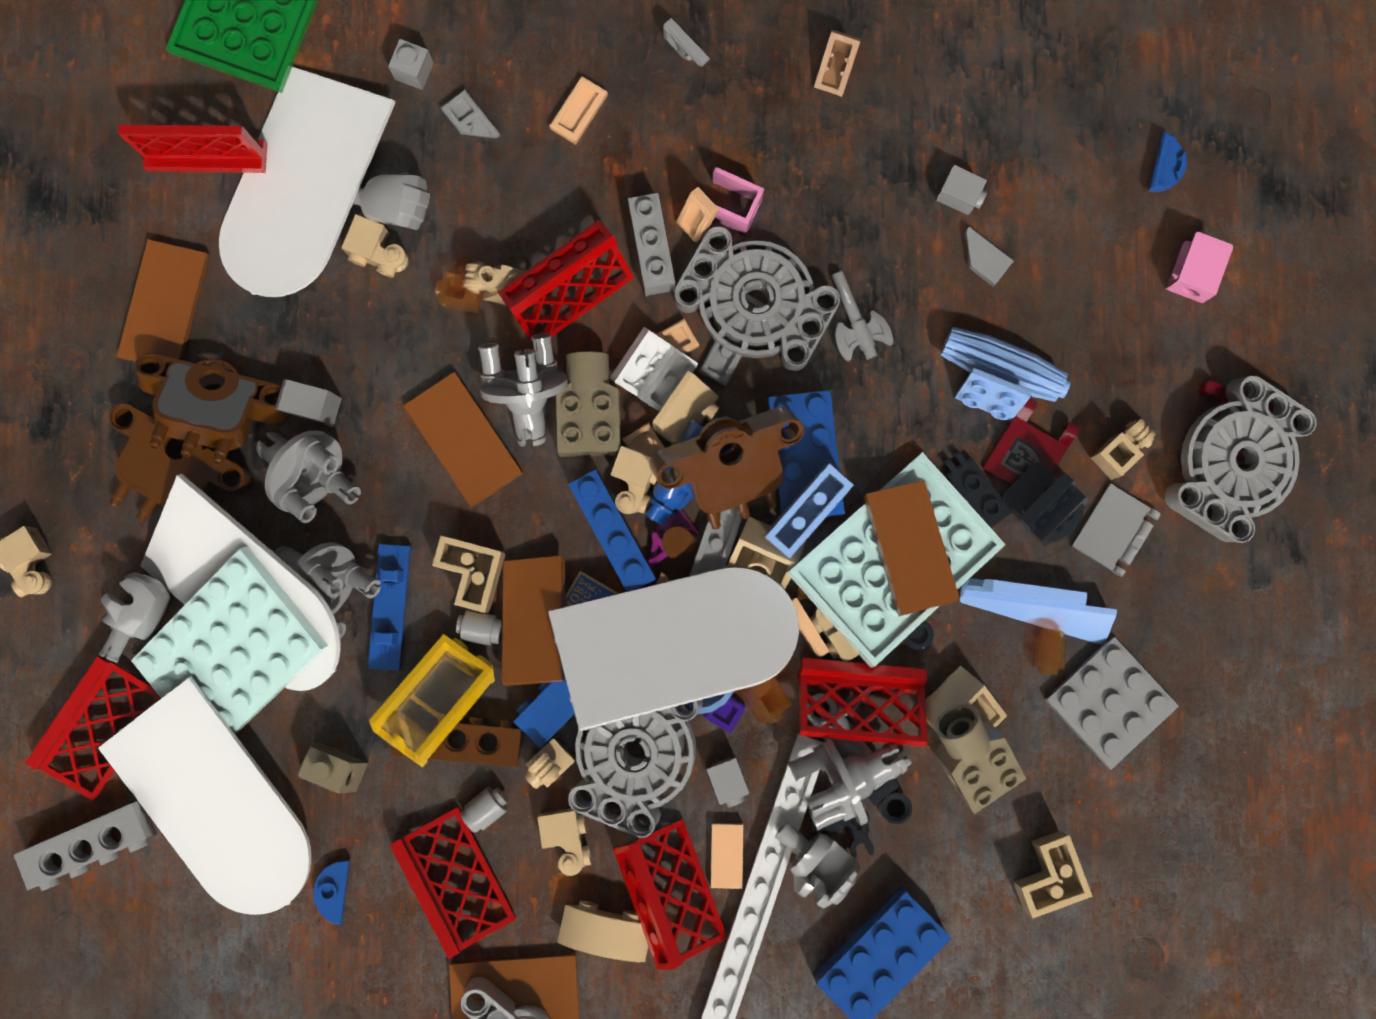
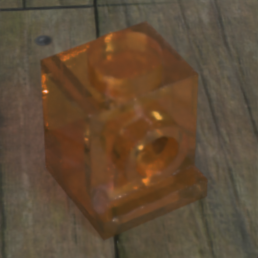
[435,272,483,315]
[737,677,792,724]

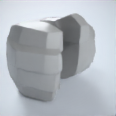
[352,172,430,230]
[98,572,171,663]
[775,821,861,909]

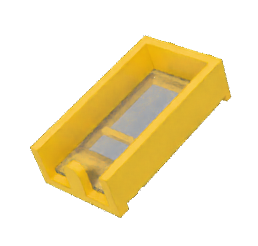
[369,634,495,768]

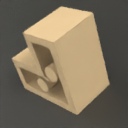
[432,536,506,613]
[1013,831,1093,919]

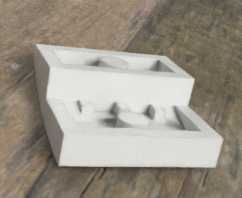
[610,327,698,411]

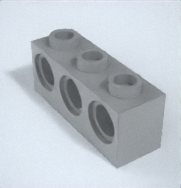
[628,193,675,296]

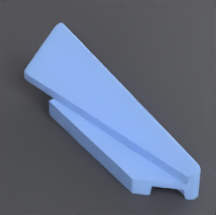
[960,578,1117,645]

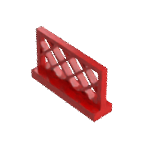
[117,125,268,173]
[497,219,634,344]
[24,655,161,801]
[797,658,928,747]
[389,807,516,959]
[613,819,728,970]

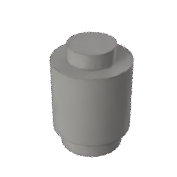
[456,610,503,646]
[460,786,509,833]

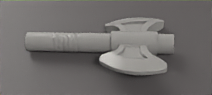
[832,271,893,361]

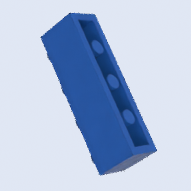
[568,469,656,592]
[514,678,575,748]

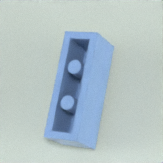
[763,464,853,558]

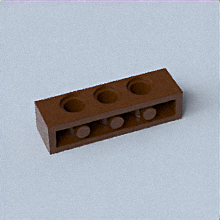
[391,711,524,767]

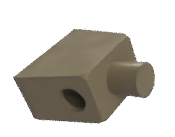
[298,740,369,793]

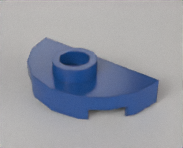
[1147,131,1187,192]
[313,860,351,925]

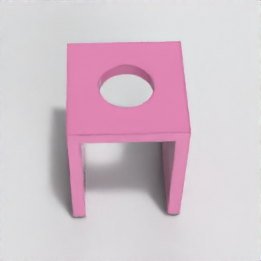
[713,167,764,235]
[1166,232,1233,303]

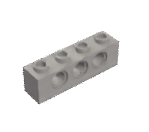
[14,802,157,892]

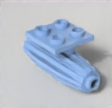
[941,327,1071,421]

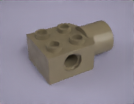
[556,352,621,457]
[934,705,1026,814]

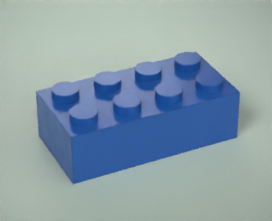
[766,390,845,519]
[813,886,952,1019]

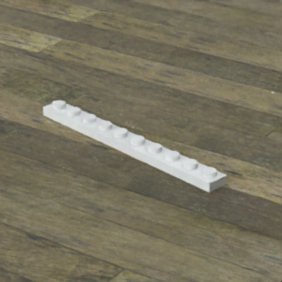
[700,733,823,1019]

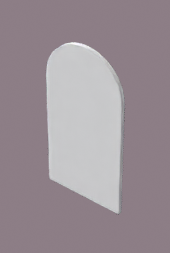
[219,67,395,297]
[141,474,340,691]
[548,567,799,731]
[98,677,311,915]

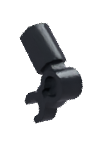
[808,809,874,857]

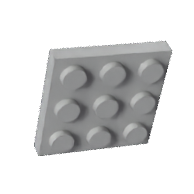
[1044,637,1179,770]

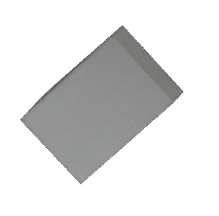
[275,379,342,428]

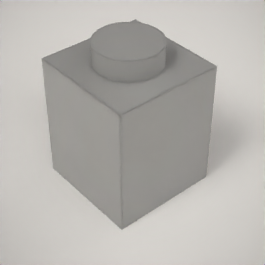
[388,39,434,90]
[936,165,987,215]
[706,756,749,807]

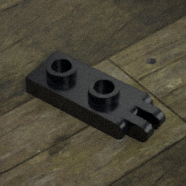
[942,450,1012,528]

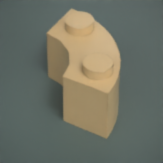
[557,901,648,962]

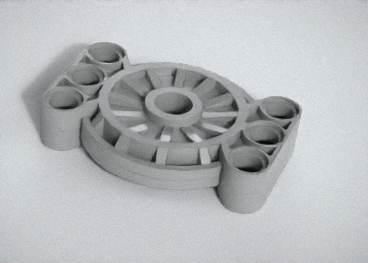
[675,226,840,371]
[1165,376,1317,543]
[568,699,703,838]

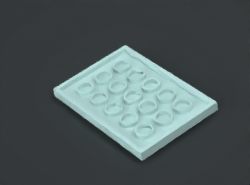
[787,452,1006,668]
[131,546,328,734]

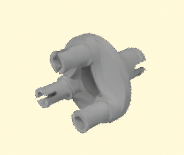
[478,333,568,447]
[256,431,361,523]
[274,542,381,639]
[788,739,907,831]

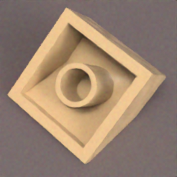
[652,371,720,445]
[726,517,806,590]
[925,666,1007,733]

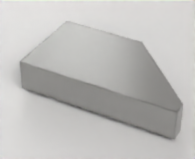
[663,18,710,67]
[441,89,500,138]
[965,227,1014,287]

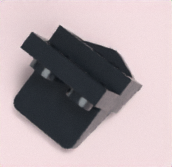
[1003,462,1089,548]

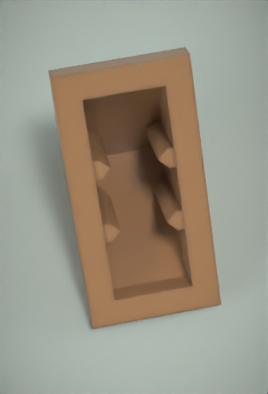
[814,30,861,96]

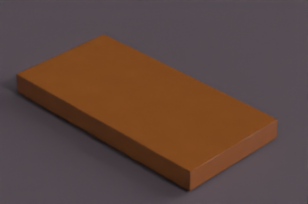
[117,239,210,362]
[403,372,523,508]
[863,480,960,617]
[502,556,565,686]
[449,953,580,1019]

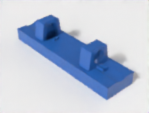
[368,544,412,671]

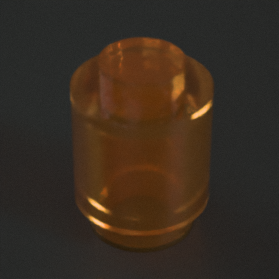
[1033,629,1067,675]

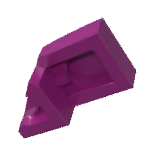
[648,508,700,568]

